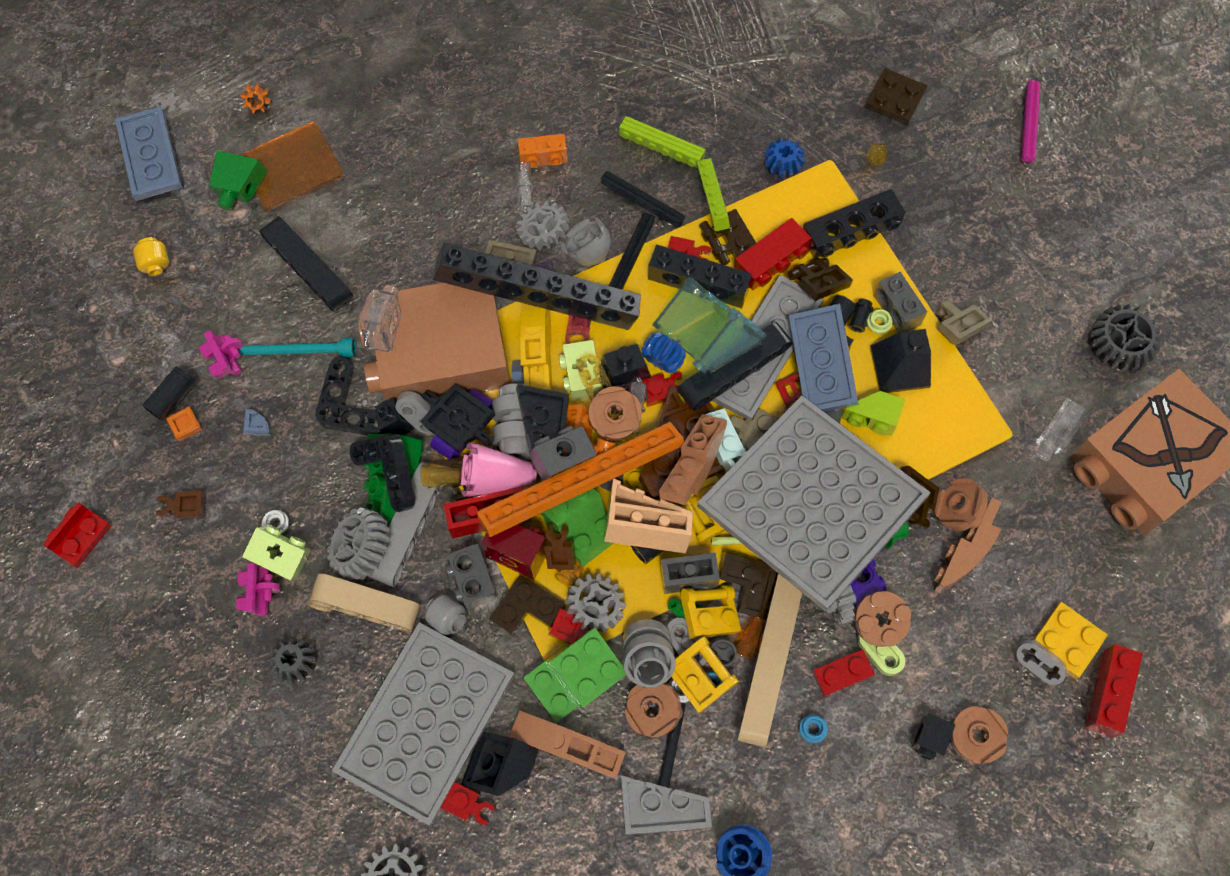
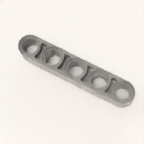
[368,461,447,587]

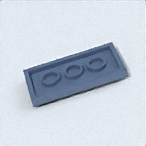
[115,106,183,201]
[789,304,859,412]

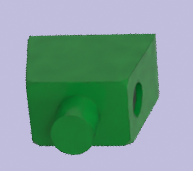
[209,151,267,211]

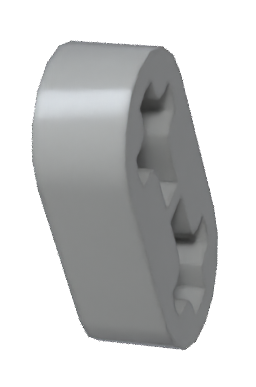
[1017,639,1067,685]

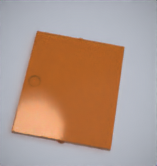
[240,121,345,212]

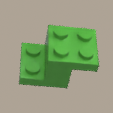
[540,488,613,567]
[522,627,626,723]

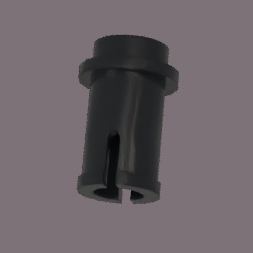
[849,299,874,333]

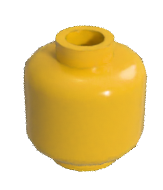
[133,237,169,276]

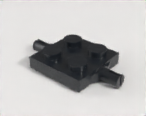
[420,383,496,454]

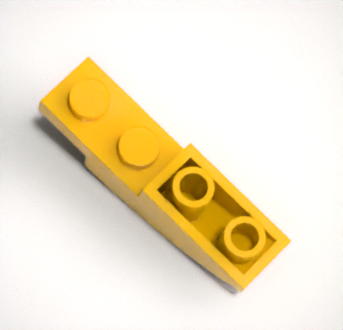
[520,303,552,391]

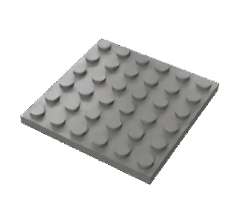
[697,396,930,612]

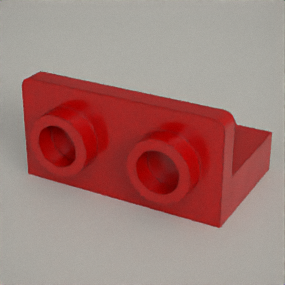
[43,502,112,569]

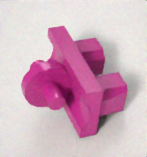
[199,330,243,379]
[236,563,280,617]

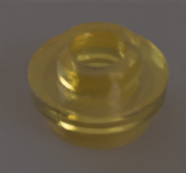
[866,143,888,167]

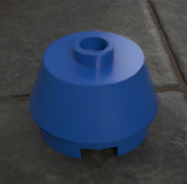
[716,824,772,876]

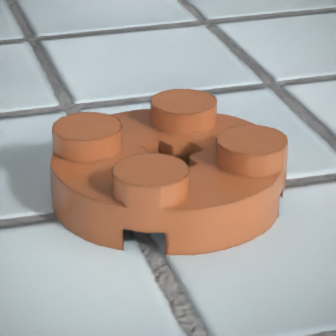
[588,387,642,441]
[935,478,988,531]
[854,591,911,647]
[625,683,683,737]
[950,706,1008,765]

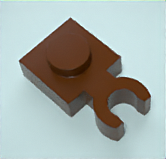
[156,490,205,520]
[544,524,577,570]

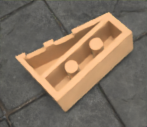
[604,478,693,553]

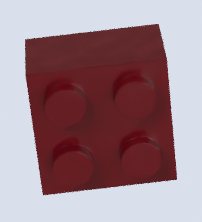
[481,524,546,580]

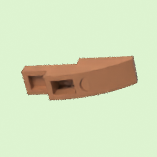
[659,414,727,505]
[934,497,1002,593]
[509,710,626,779]

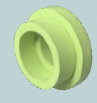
[867,309,893,334]

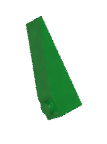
[364,434,423,527]

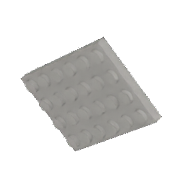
[332,622,515,826]

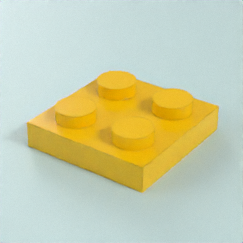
[1033,602,1108,679]

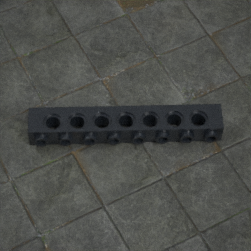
[433,242,641,330]

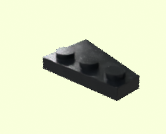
[516,384,569,468]

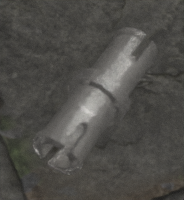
[515,162,534,213]

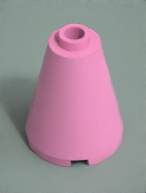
[461,442,537,497]

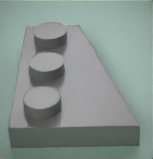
[621,775,712,835]

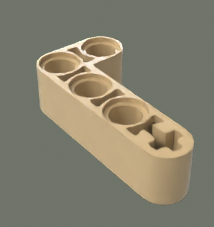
[307,574,420,632]

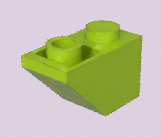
[842,391,905,436]

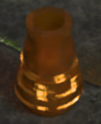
[734,616,765,659]

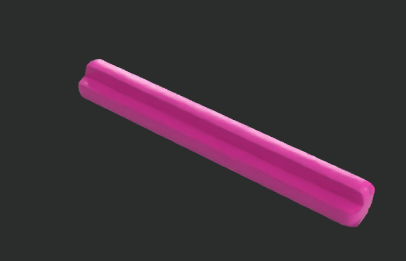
[1021,80,1041,163]

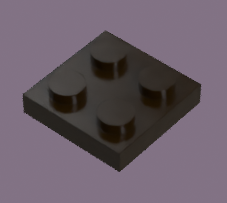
[865,68,928,126]

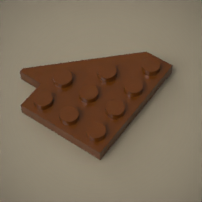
[638,386,737,500]

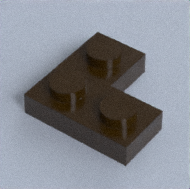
[719,553,776,619]
[489,575,566,636]

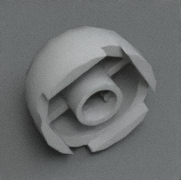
[561,217,611,267]

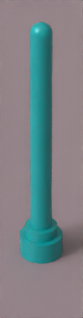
[238,337,357,358]

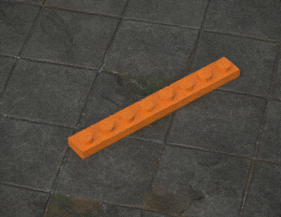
[477,422,684,537]

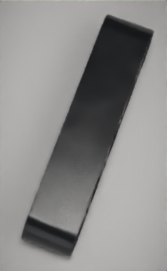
[259,216,353,312]
[677,322,793,411]

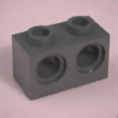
[873,271,928,333]
[445,543,498,610]

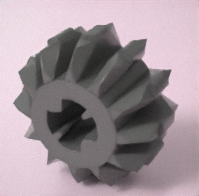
[267,637,316,685]

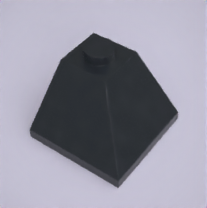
[870,329,931,393]
[461,731,539,796]

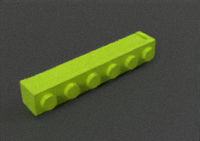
[619,116,706,168]
[697,158,730,232]

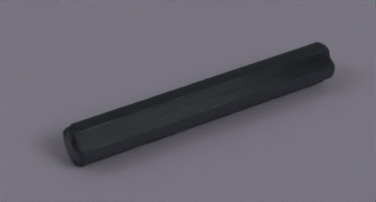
[601,171,685,227]
[609,212,655,290]

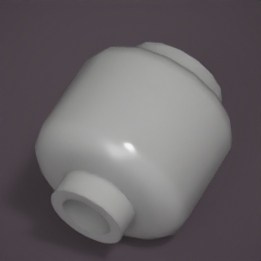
[425,594,466,635]

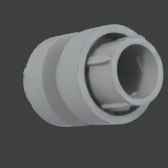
[492,384,531,461]
[622,619,675,688]

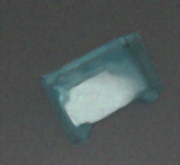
[652,277,768,374]

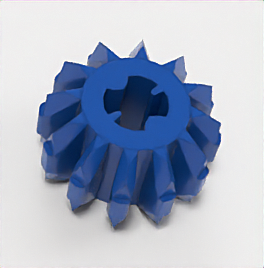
[764,137,805,179]
[641,333,686,373]

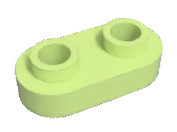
[858,635,905,676]

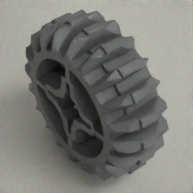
[1089,304,1163,371]

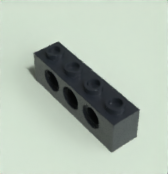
[803,189,906,259]
[648,244,752,309]

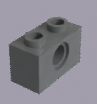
[529,426,597,481]
[660,553,720,594]

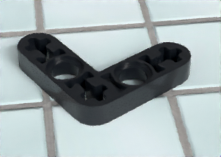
[315,357,388,436]
[350,434,415,512]

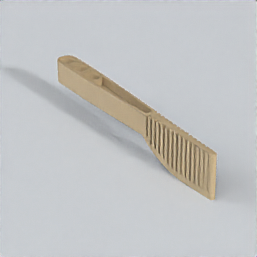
[738,573,802,748]

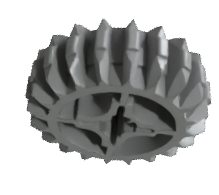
[327,507,390,581]

